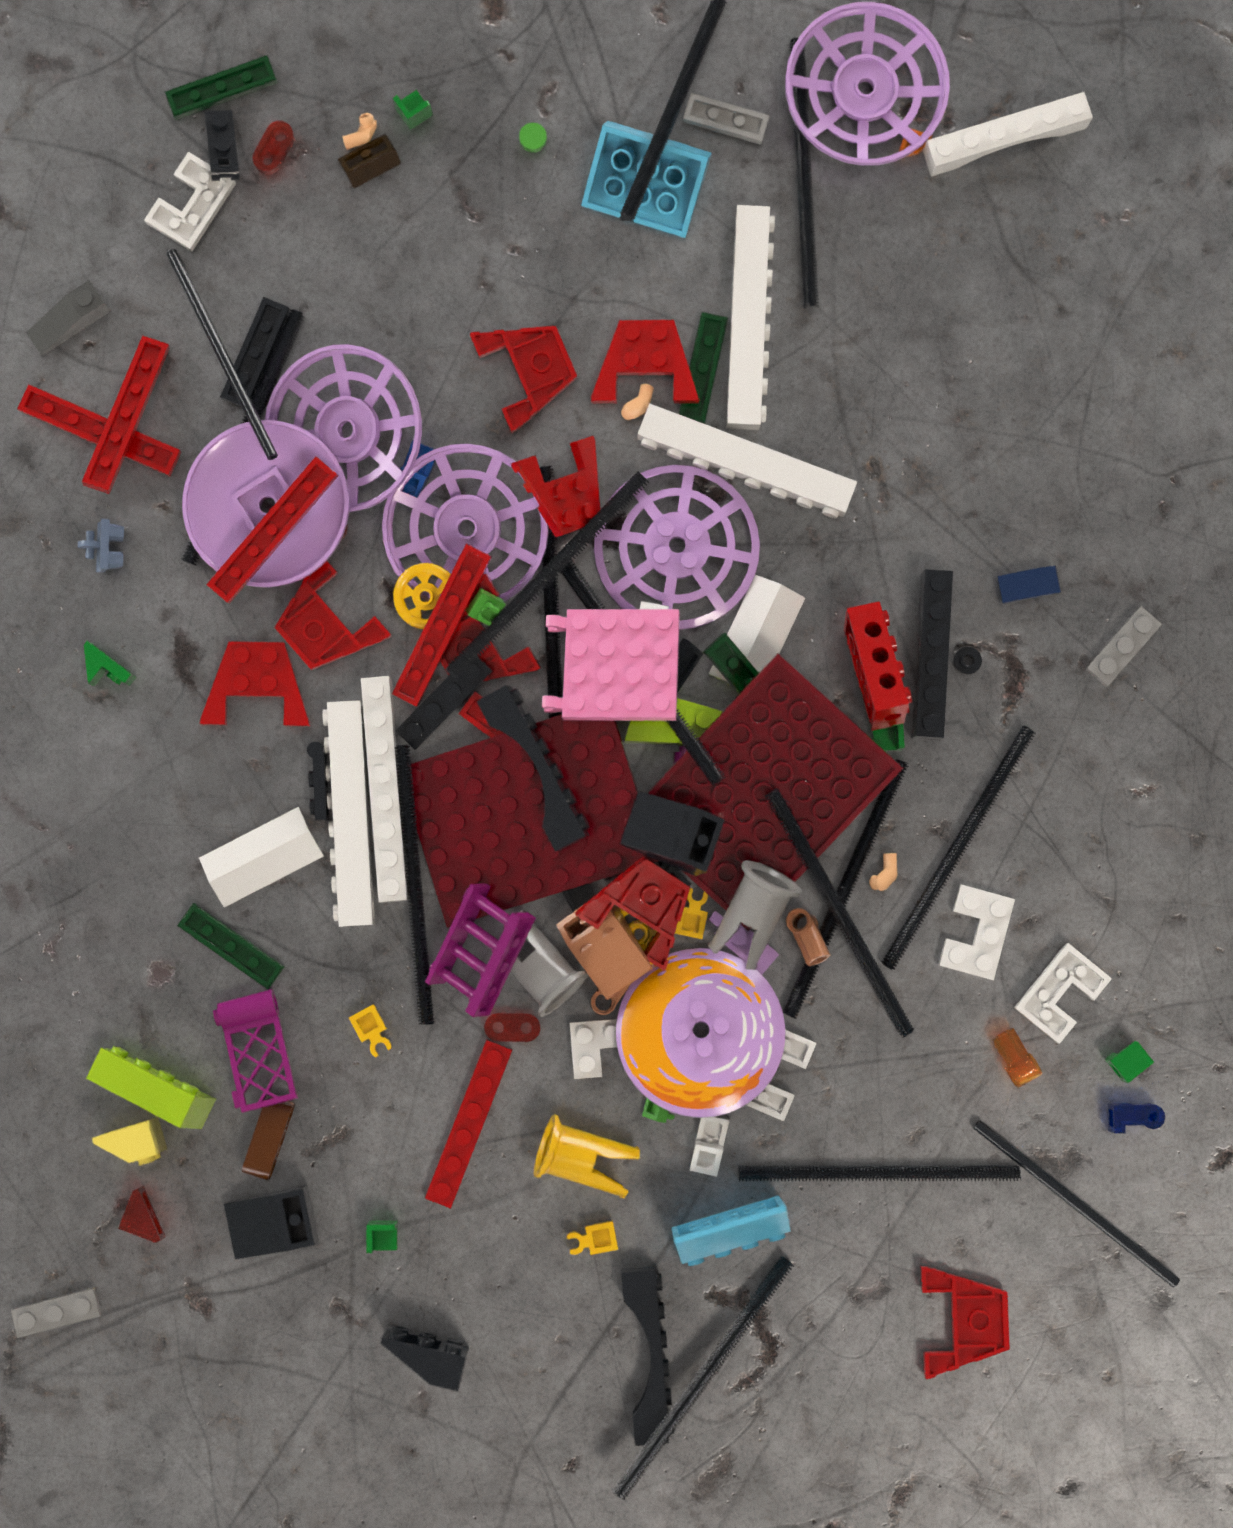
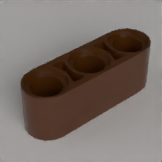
[242,1095,295,1181]

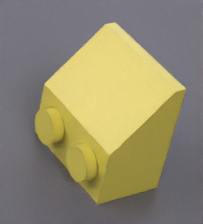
[92,1117,167,1165]

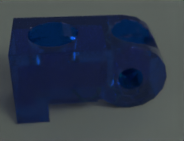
[1108,1103,1165,1134]

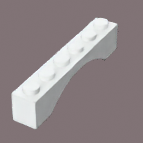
[923,92,1093,177]

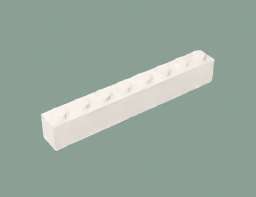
[726,205,775,430]
[637,403,857,519]
[361,676,410,903]
[323,700,375,927]

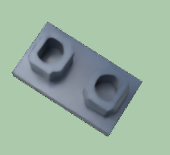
[78,519,124,573]

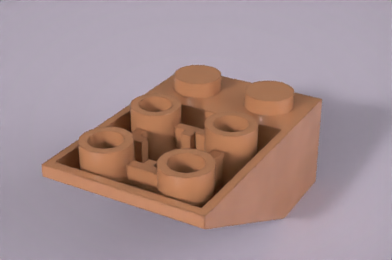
[556,905,653,1000]

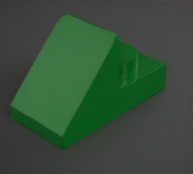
[84,641,137,686]

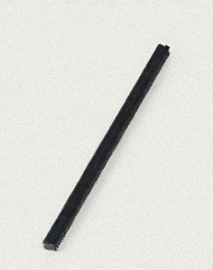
[619,0,727,222]
[790,37,819,309]
[181,309,305,566]
[540,465,563,718]
[445,471,649,680]
[559,560,726,786]
[881,725,1036,970]
[395,744,434,1025]
[783,759,909,1019]
[765,788,914,1038]
[738,1165,1021,1181]
[612,1257,794,1500]

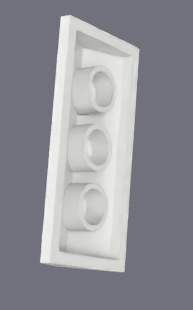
[708,575,805,685]
[199,807,324,908]

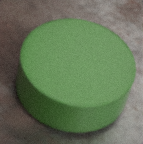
[519,123,547,152]

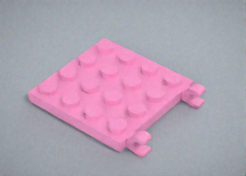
[542,609,680,721]

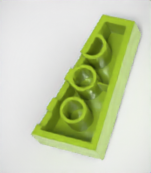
[624,698,723,746]
[86,1046,216,1129]

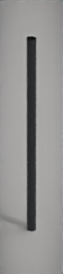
[166,249,278,460]
[973,1120,1180,1288]

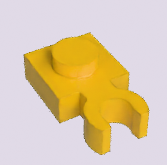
[675,888,708,939]
[349,1004,392,1058]
[567,1220,618,1255]

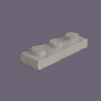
[683,93,770,144]
[1085,606,1162,687]
[11,1287,102,1338]

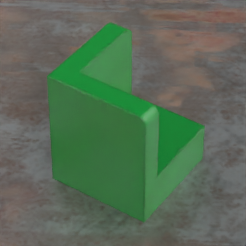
[392,90,433,130]
[872,723,905,751]
[1105,1041,1154,1083]
[366,1221,398,1253]

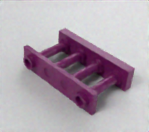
[425,884,536,1017]

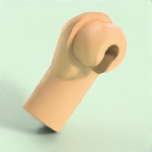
[343,113,377,150]
[621,384,654,420]
[869,853,897,891]

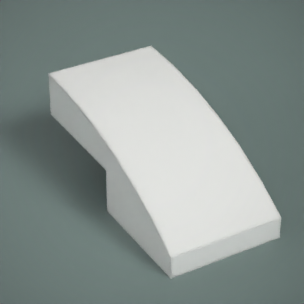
[690,1115,730,1177]

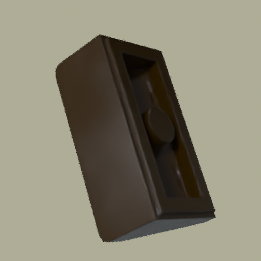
[338,134,401,188]

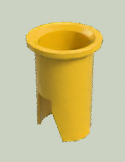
[533,1114,640,1199]

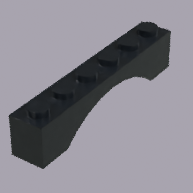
[912,569,953,740]
[476,685,590,852]
[621,1266,674,1446]

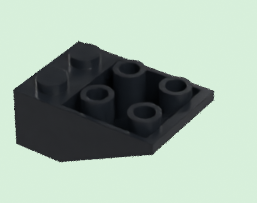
[619,791,725,876]
[224,1185,319,1260]
[380,1326,469,1391]

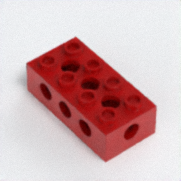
[844,601,912,731]

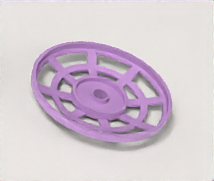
[785,2,950,166]
[265,344,422,512]
[382,444,549,602]
[594,465,760,630]

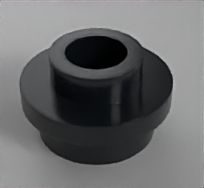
[954,647,982,675]

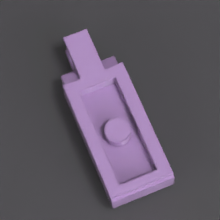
[708,911,779,975]

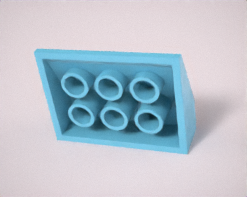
[581,120,712,238]
[671,1195,791,1266]

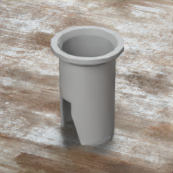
[708,861,802,970]
[485,910,589,1017]

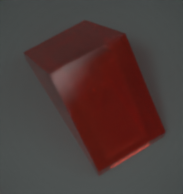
[118,1185,166,1243]

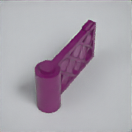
[213,989,298,1113]

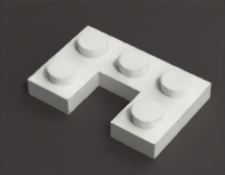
[144,152,236,251]
[938,884,1015,980]
[1014,943,1112,1044]
[570,1019,617,1079]
[746,1030,817,1121]

